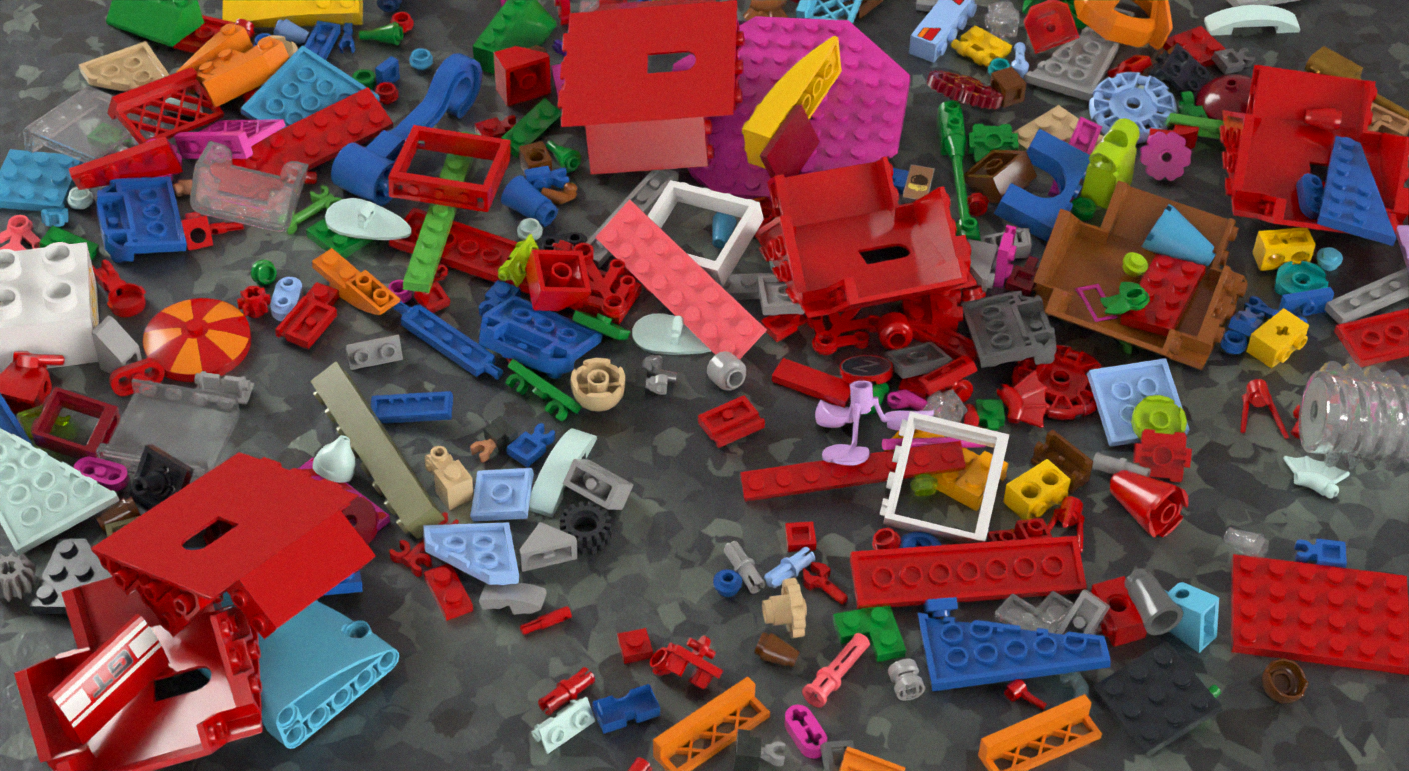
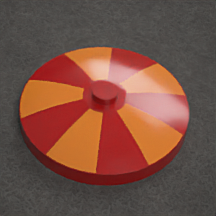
[143,298,251,382]

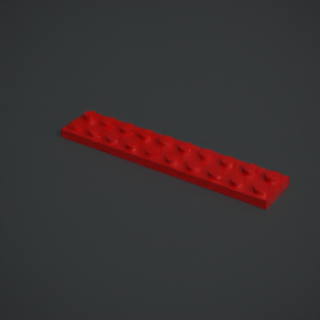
[389,207,642,325]

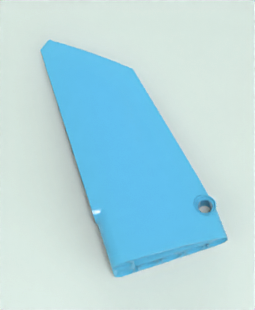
[185,547,399,749]

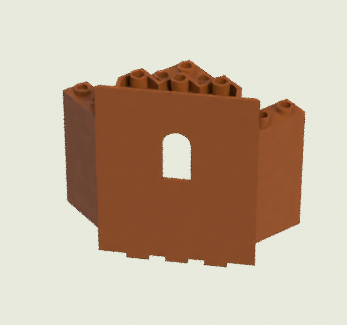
[1033,180,1248,370]

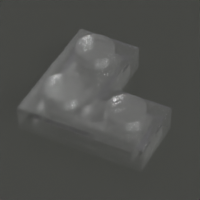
[995,591,1074,634]

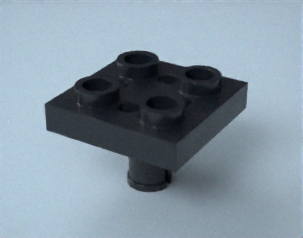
[128,444,194,509]

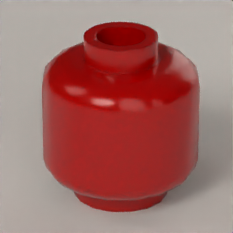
[876,312,913,351]

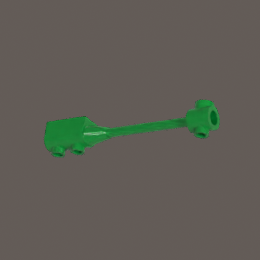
[936,100,981,241]

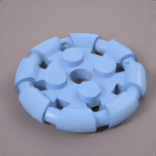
[1089,72,1177,144]

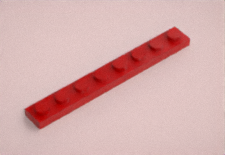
[740,440,966,502]

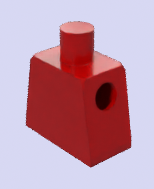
[0,363,52,419]

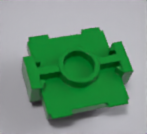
[967,124,1019,162]

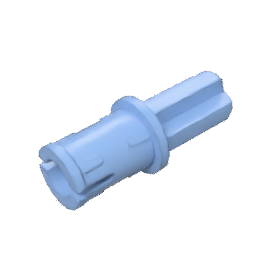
[764,547,815,588]

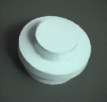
[67,187,94,209]
[517,218,543,240]

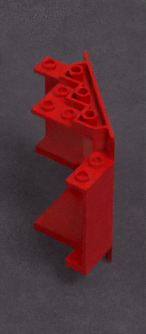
[558,0,745,174]
[1219,65,1409,238]
[755,156,977,318]
[90,452,376,640]
[14,577,263,771]

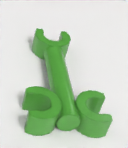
[278,185,342,235]

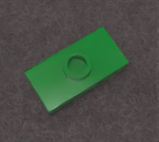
[572,311,630,340]

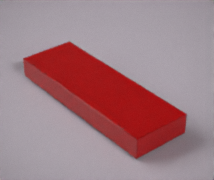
[912,328,977,361]
[772,358,851,408]

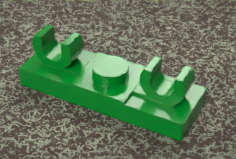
[506,359,582,422]

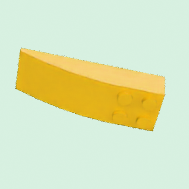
[222,0,363,28]
[742,36,842,169]

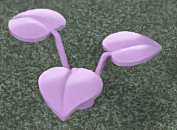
[815,381,934,465]

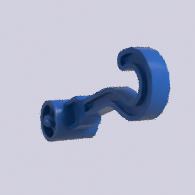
[331,53,482,206]

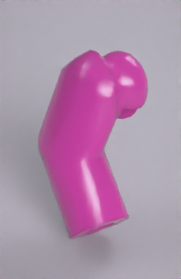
[887,390,928,411]

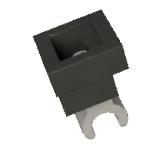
[623,363,668,400]
[734,729,786,771]

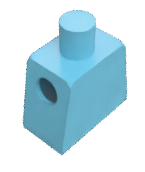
[1165,582,1219,653]

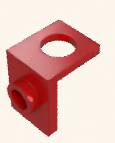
[181,211,213,250]

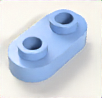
[270,277,303,321]

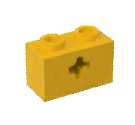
[1246,308,1309,369]

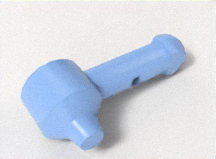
[1011,42,1029,79]

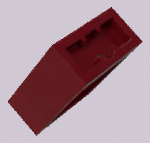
[31,387,121,459]

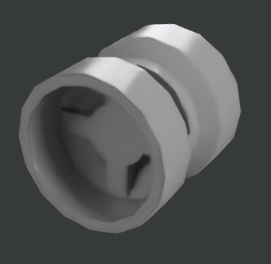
[888,659,925,701]

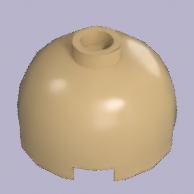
[571,358,625,412]

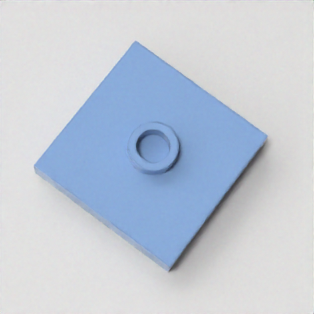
[470,468,534,522]

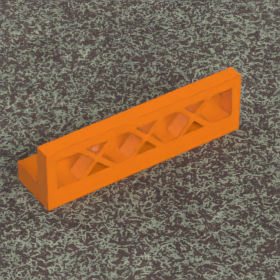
[653,676,770,771]
[978,694,1102,771]

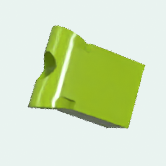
[1080,118,1140,209]

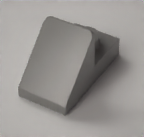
[1056,590,1110,635]

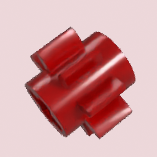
[237,286,271,318]

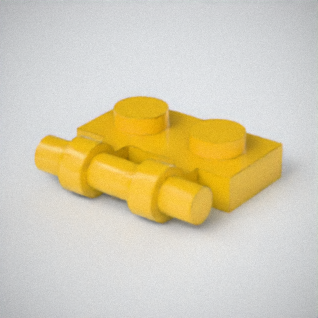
[951,25,1012,67]

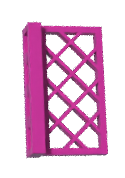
[174,119,285,159]

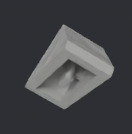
[519,522,577,572]

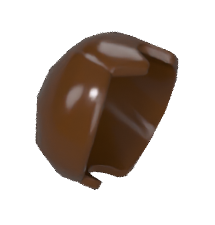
[1261,658,1309,704]

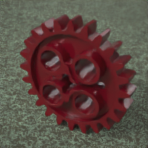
[926,70,1004,109]

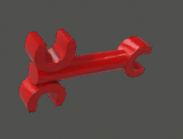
[389,512,459,577]

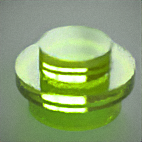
[910,474,938,496]

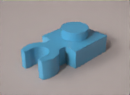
[41,208,69,227]

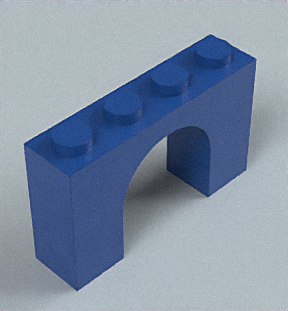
[994,128,1090,242]

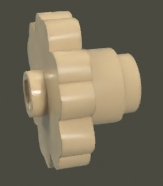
[762,578,807,639]

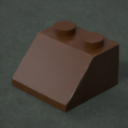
[964,149,1037,203]

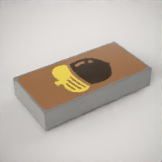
[902,164,935,204]

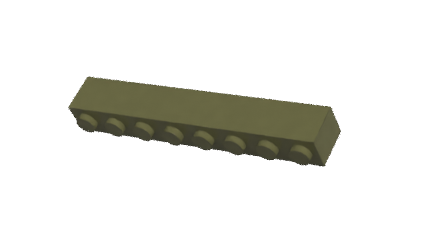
[311,361,445,539]

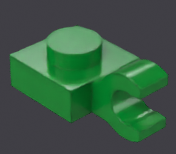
[1178,91,1208,118]
[975,399,1005,432]

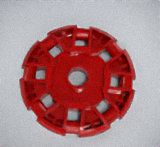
[1012,345,1102,420]

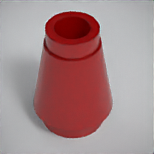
[1304,108,1342,132]

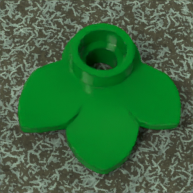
[1100,282,1150,315]

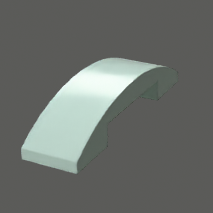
[1204,5,1300,35]
[529,428,597,518]

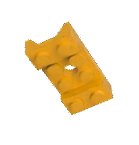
[884,429,1008,511]

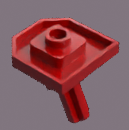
[1023,0,1080,54]

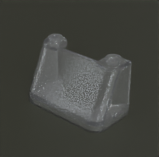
[190,141,308,232]

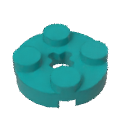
[1274,261,1328,295]

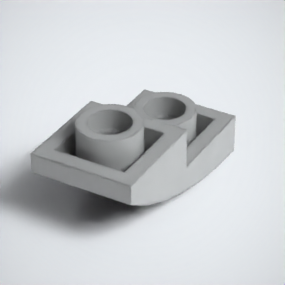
[479,583,547,615]

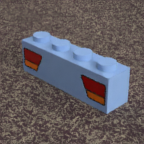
[909,0,977,63]

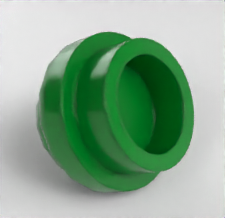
[251,259,277,285]

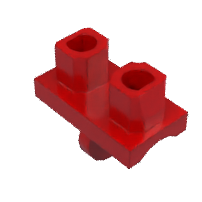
[665,636,723,690]

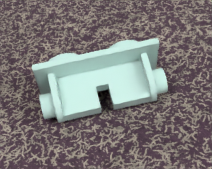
[531,697,595,754]

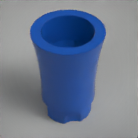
[501,175,558,227]

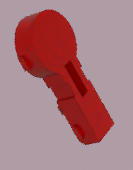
[92,259,146,317]

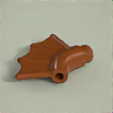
[743,0,789,21]

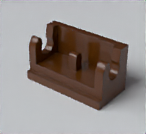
[1030,429,1093,495]

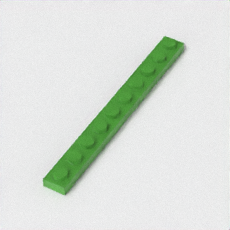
[403,132,479,293]

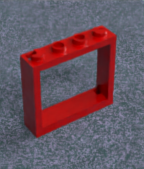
[388,125,510,213]

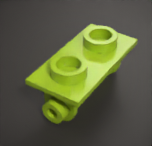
[498,234,539,287]

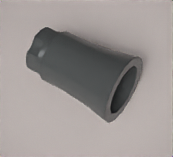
[1124,568,1183,635]

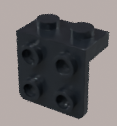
[1147,43,1210,101]

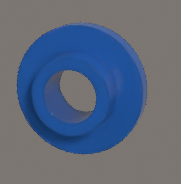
[1220,330,1247,354]
[713,569,742,597]

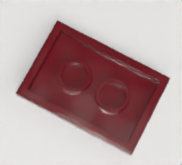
[760,105,820,178]

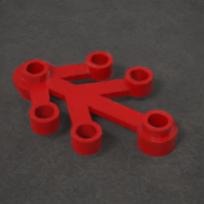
[572,243,636,318]
[807,308,880,355]

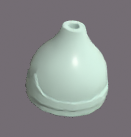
[312,435,356,483]

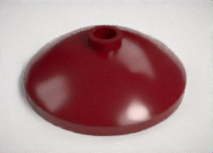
[1196,74,1252,121]

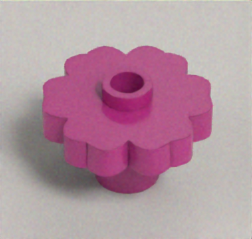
[1140,131,1191,181]

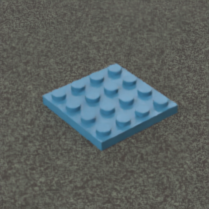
[241,45,380,132]

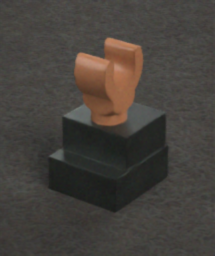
[470,416,518,463]

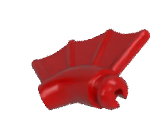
[997,370,1050,428]

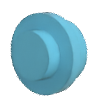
[1316,247,1343,271]

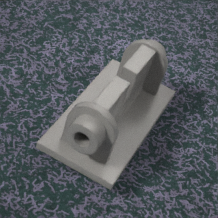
[345,334,403,370]
[194,371,254,405]

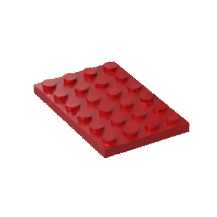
[1231,554,1409,675]

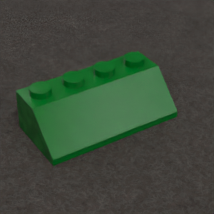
[106,0,204,47]
[472,0,556,74]

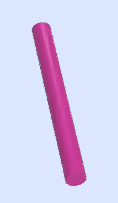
[882,437,985,450]

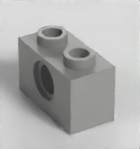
[563,459,634,510]

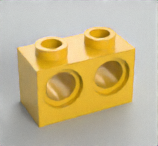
[1252,227,1315,271]
[1003,459,1070,520]

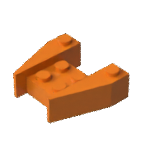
[176,23,290,107]

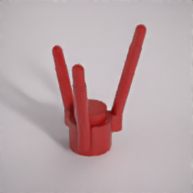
[1240,379,1289,439]
[1047,496,1085,553]

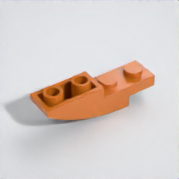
[312,248,400,315]

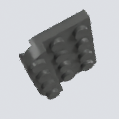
[960,291,1057,368]

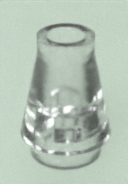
[1224,527,1269,559]

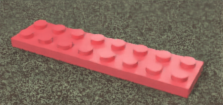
[595,199,767,359]

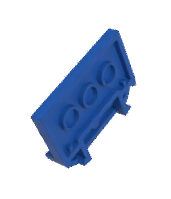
[96,177,187,262]
[478,295,603,379]

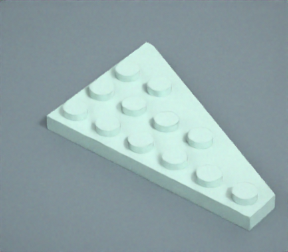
[0,428,120,555]

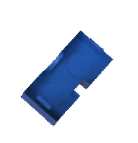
[593,684,660,734]

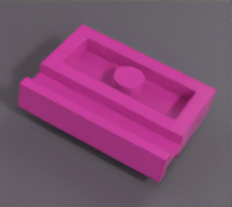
[993,225,1017,289]

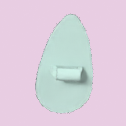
[325,198,412,240]
[632,314,711,355]

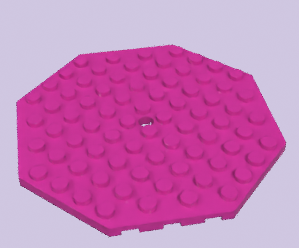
[672,16,910,201]

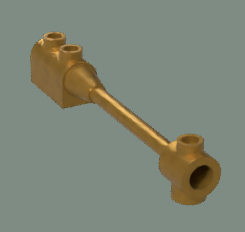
[1305,46,1409,119]

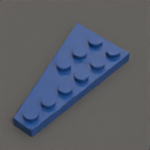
[1317,136,1396,246]
[918,613,1111,691]

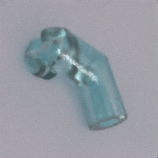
[1060,672,1090,699]

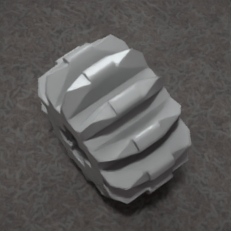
[0,551,37,602]

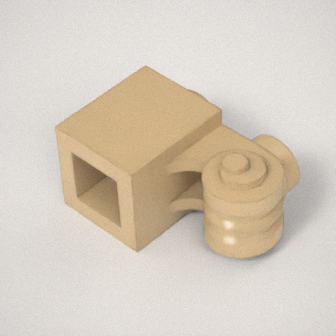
[425,446,473,511]

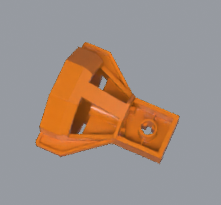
[1074,0,1173,50]

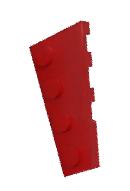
[69,136,183,190]

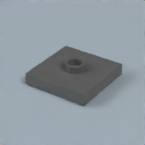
[883,342,952,379]

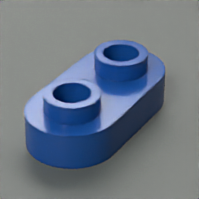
[1296,174,1324,219]

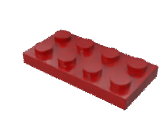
[1121,253,1206,336]

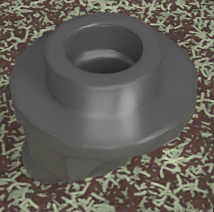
[640,355,677,383]

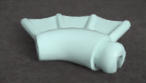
[1283,456,1350,499]

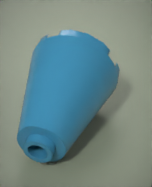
[1141,204,1216,267]

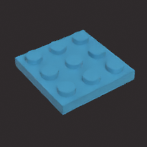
[0,149,84,212]

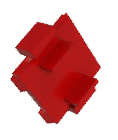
[1133,429,1192,482]

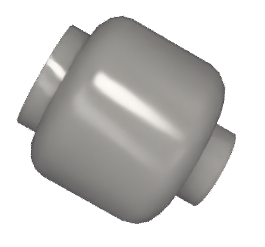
[707,351,747,391]

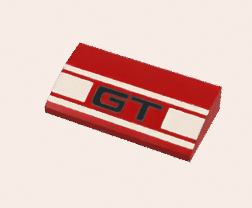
[48,614,170,746]

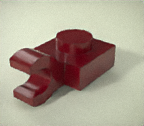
[1005,256,1039,297]

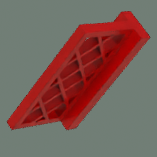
[107,67,224,145]

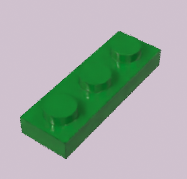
[501,98,562,158]

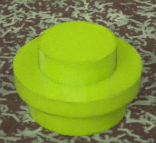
[1122,252,1148,277]

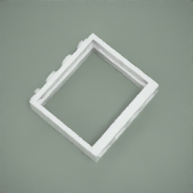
[648,180,764,287]
[880,411,1009,544]

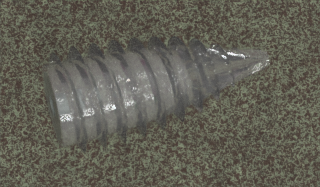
[1299,361,1409,471]

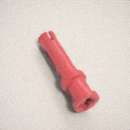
[802,633,870,708]

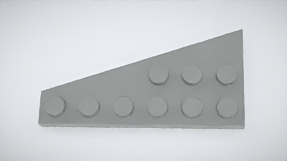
[1024,7,1135,101]

